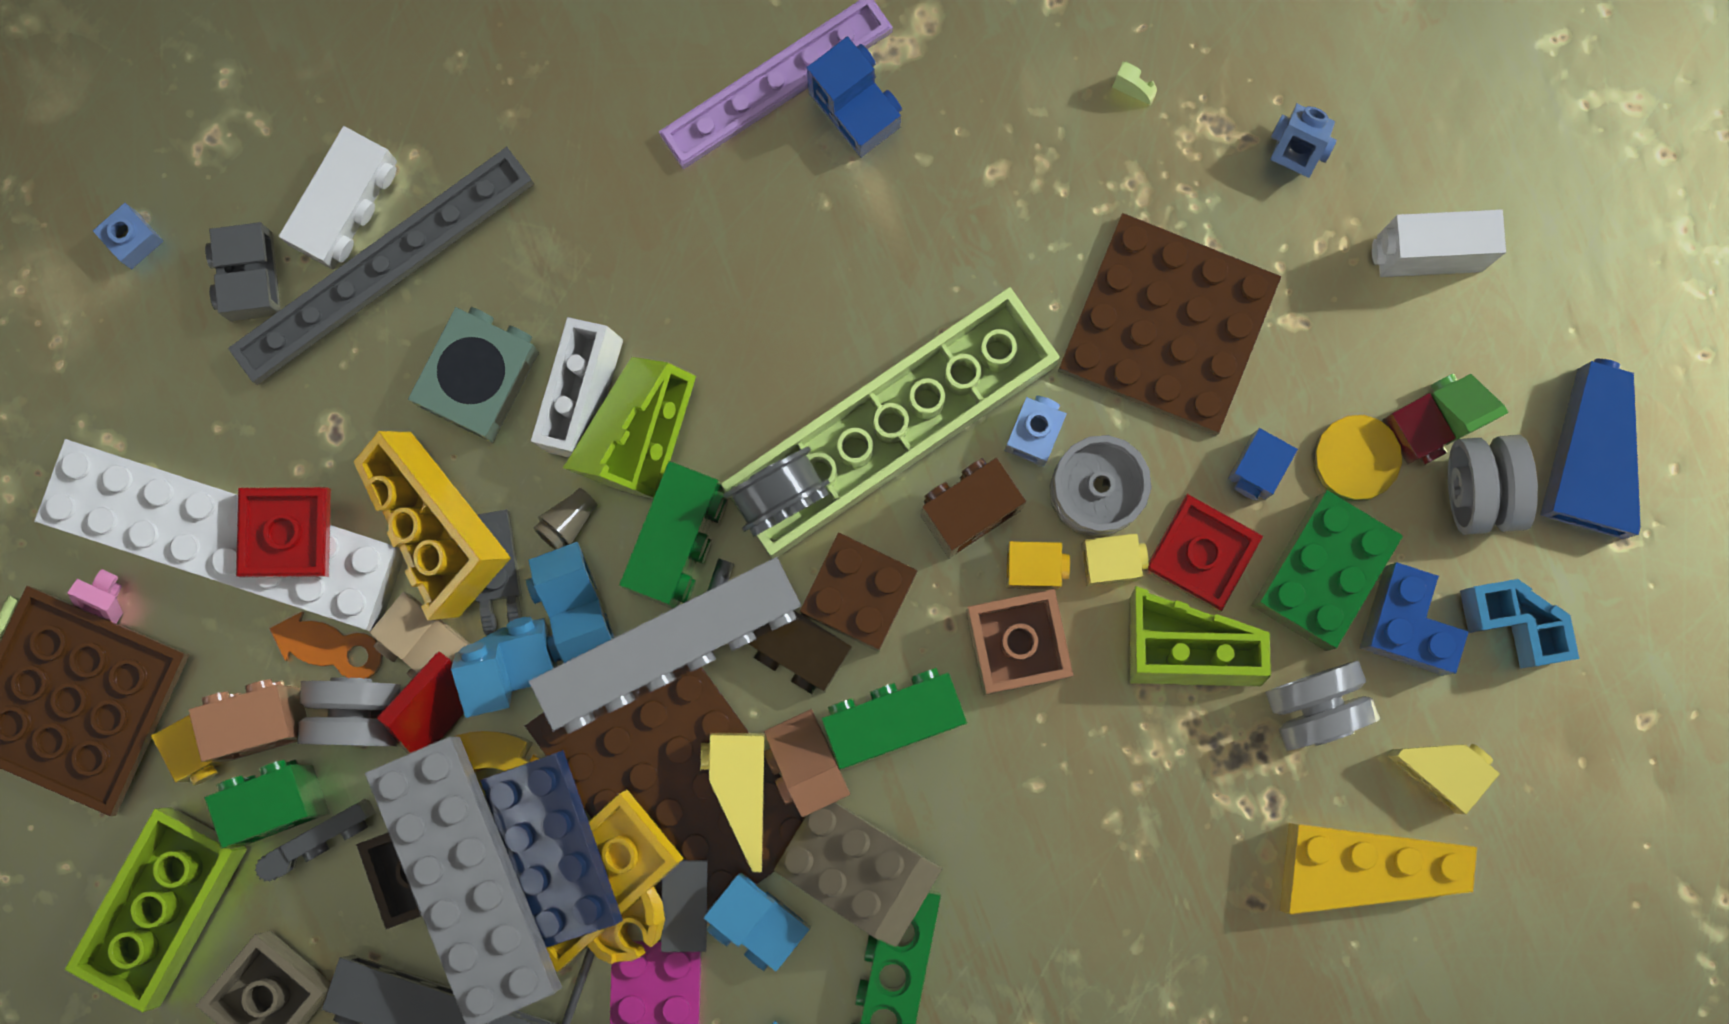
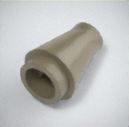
[534,488,598,550]

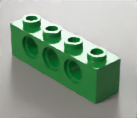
[851,891,941,1024]

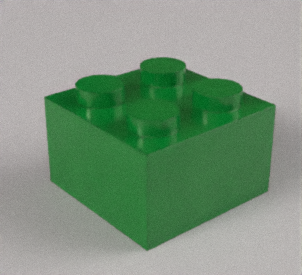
[204,760,330,848]

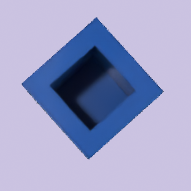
[1228,428,1298,500]

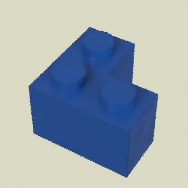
[806,36,902,158]
[1359,562,1468,676]

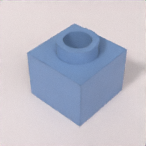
[93,203,164,269]

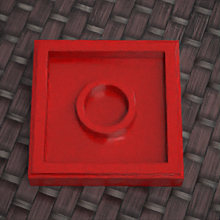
[236,487,331,578]
[1144,494,1263,612]
[377,651,464,754]

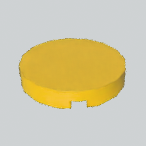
[1314,415,1402,501]

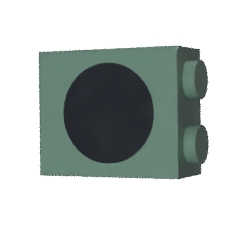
[408,307,539,443]

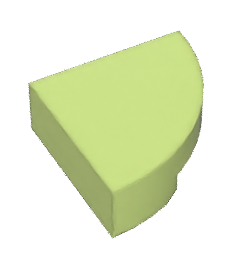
[1112,62,1157,105]

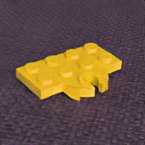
[546,790,684,972]

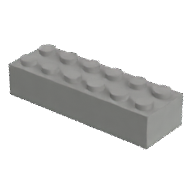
[529,557,801,734]
[365,737,562,1024]

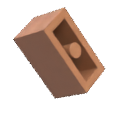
[764,709,851,817]

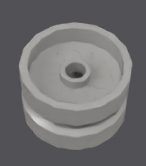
[1050,435,1151,537]
[1448,435,1538,535]
[1265,660,1380,751]
[297,677,401,747]

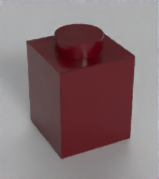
[1382,393,1456,465]

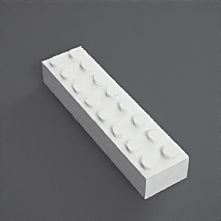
[34,439,404,631]

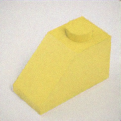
[1387,744,1500,814]

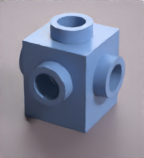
[1270,103,1337,178]

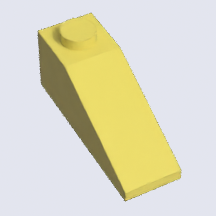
[701,733,764,872]

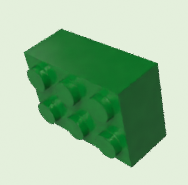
[619,461,728,609]
[1251,490,1403,651]
[822,668,967,769]

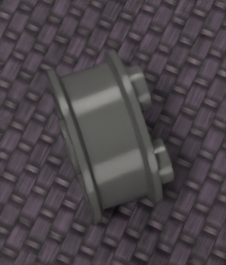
[723,446,830,537]

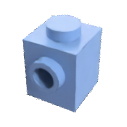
[1004,395,1067,467]

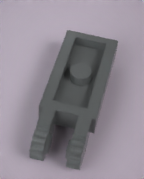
[476,509,522,636]
[255,799,376,882]

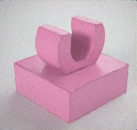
[68,569,123,623]

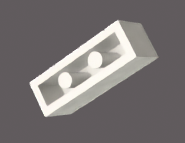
[279,126,397,270]
[531,317,623,458]

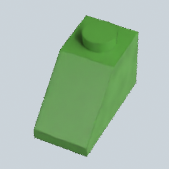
[1430,373,1509,445]

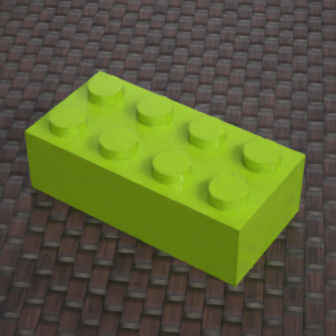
[65,807,248,1013]

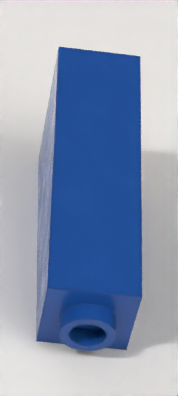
[1540,358,1641,539]

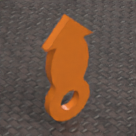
[269,611,383,679]

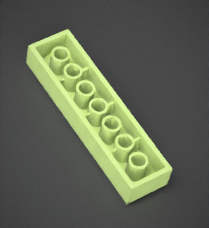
[721,287,1060,559]

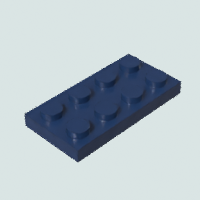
[480,750,623,947]

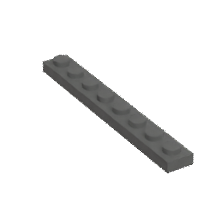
[228,147,534,385]

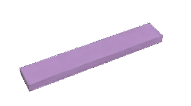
[659,0,893,170]

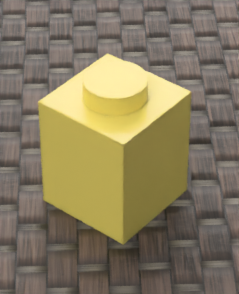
[1081,533,1149,587]

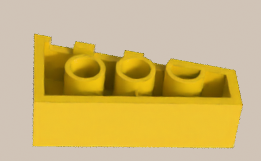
[353,431,511,621]
[1280,823,1477,914]

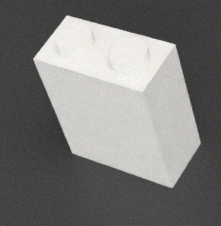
[1372,209,1506,277]

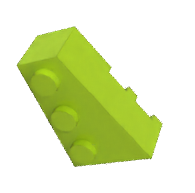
[563,357,696,499]
[1129,586,1271,687]

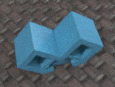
[526,541,615,663]
[1460,579,1580,669]
[451,617,558,718]
[704,873,811,971]

